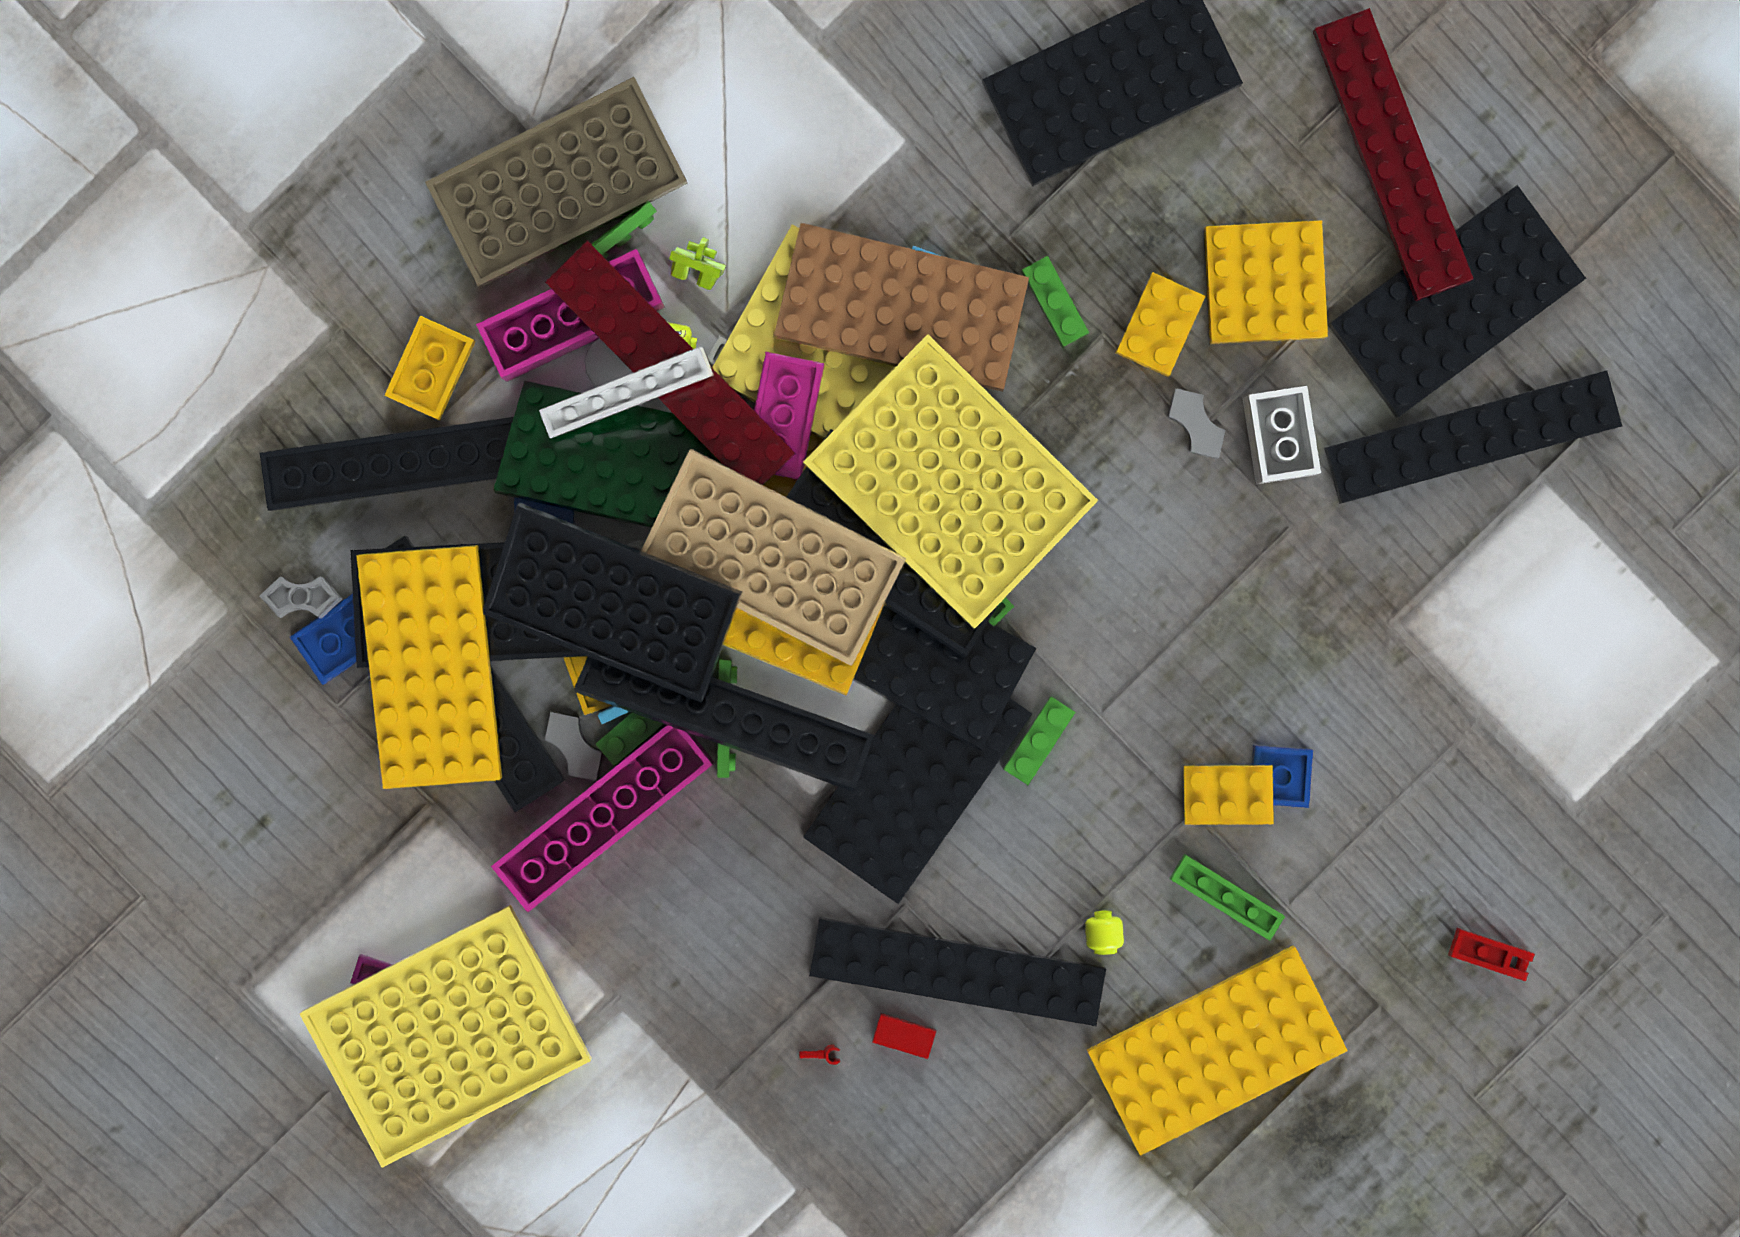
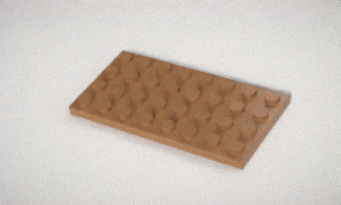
[774,223,1029,392]

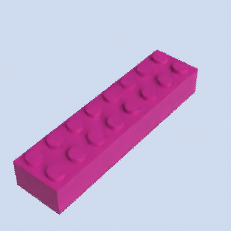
[491,725,715,912]

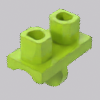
[669,237,726,290]

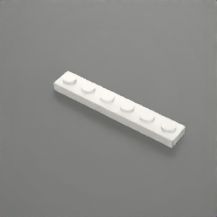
[539,347,713,438]

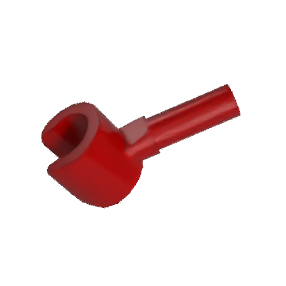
[799,1044,841,1065]

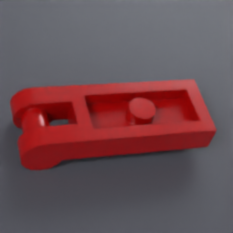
[1448,928,1535,981]

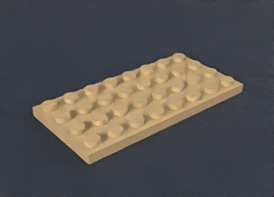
[641,449,906,666]

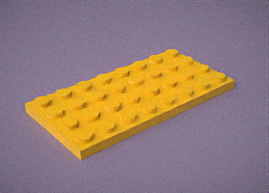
[357,545,502,789]
[1087,945,1348,1156]

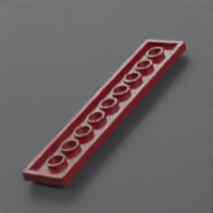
[1313,8,1474,301]
[545,241,796,486]

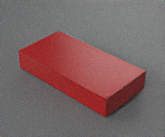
[872,1013,937,1059]

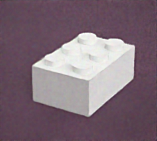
[1242,386,1321,485]

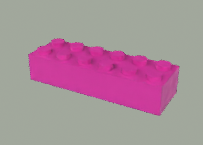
[476,249,665,382]

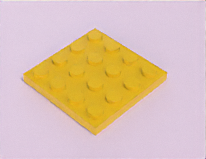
[1204,220,1328,344]

